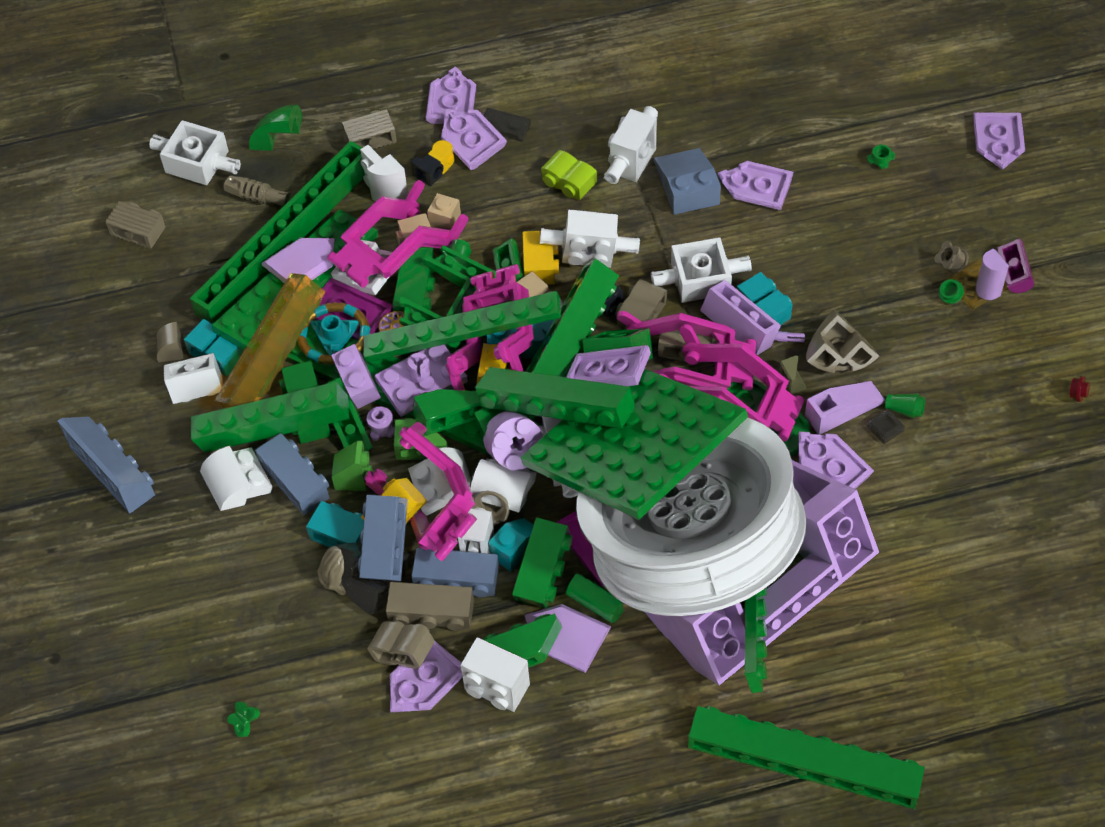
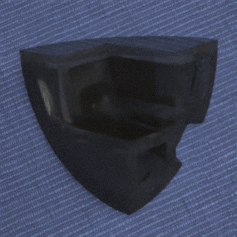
[337,542,412,615]

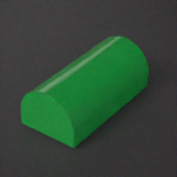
[493,238,524,282]
[566,574,624,624]

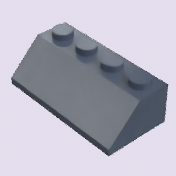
[57,417,155,514]

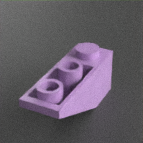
[805,381,885,435]

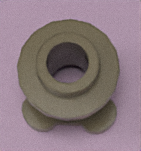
[934,241,969,273]

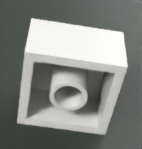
[461,638,530,712]

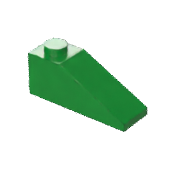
[324,377,373,451]
[413,389,482,436]

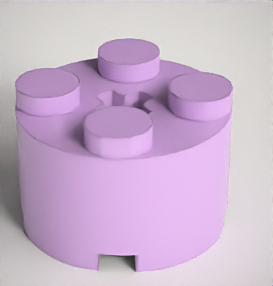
[484,411,543,471]

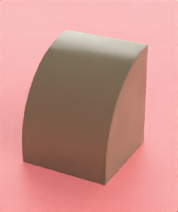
[156,322,183,362]

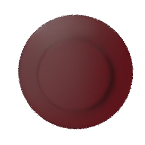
[1070,376,1090,402]

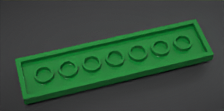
[212,209,378,355]

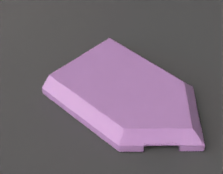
[426,67,476,124]
[441,109,507,170]
[973,113,1025,170]
[717,161,793,210]
[262,238,335,292]
[799,432,874,489]
[525,604,611,673]
[390,641,463,712]

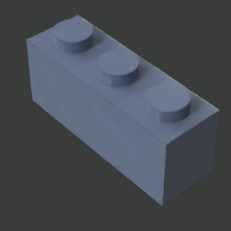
[255,433,329,516]
[358,495,408,581]
[412,548,499,597]

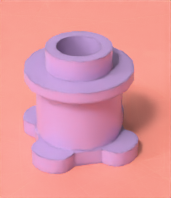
[367,407,395,440]

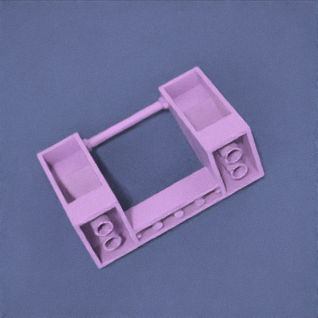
[645,460,879,685]

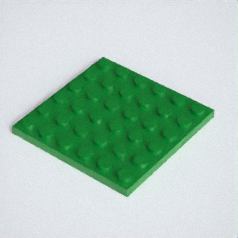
[520,369,748,520]

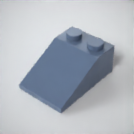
[654,148,721,215]

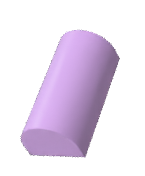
[975,249,1009,300]

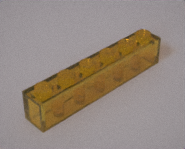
[214,273,325,408]

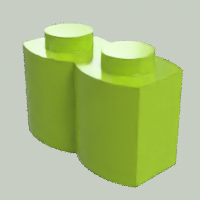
[541,150,597,200]

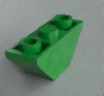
[483,613,562,668]

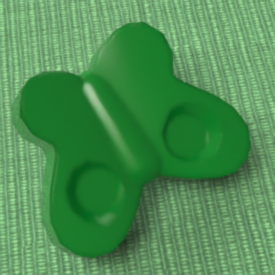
[227,702,260,737]

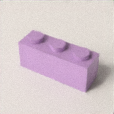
[700,280,781,355]

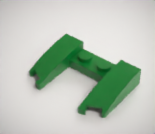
[399,245,496,354]

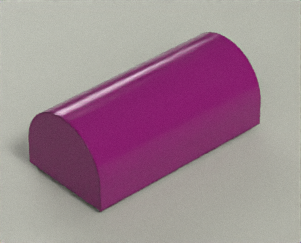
[997,238,1034,293]

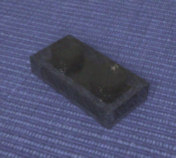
[483,107,531,142]

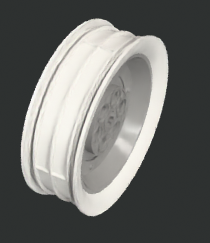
[576,418,806,616]

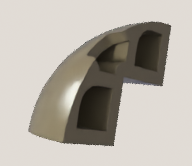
[806,309,879,373]

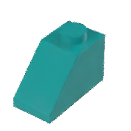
[488,518,534,572]

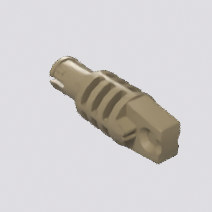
[224,176,290,207]

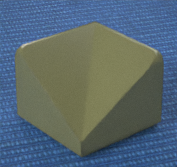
[779,356,806,394]

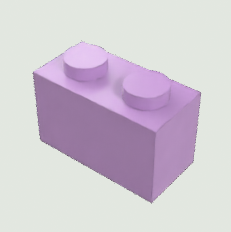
[331,344,381,409]

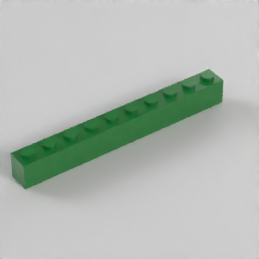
[190,141,365,324]

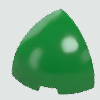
[249,105,303,151]

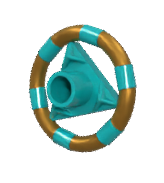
[297,302,370,365]

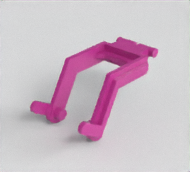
[328,180,468,288]
[445,264,534,391]
[616,311,756,390]
[660,324,805,441]
[364,422,477,561]

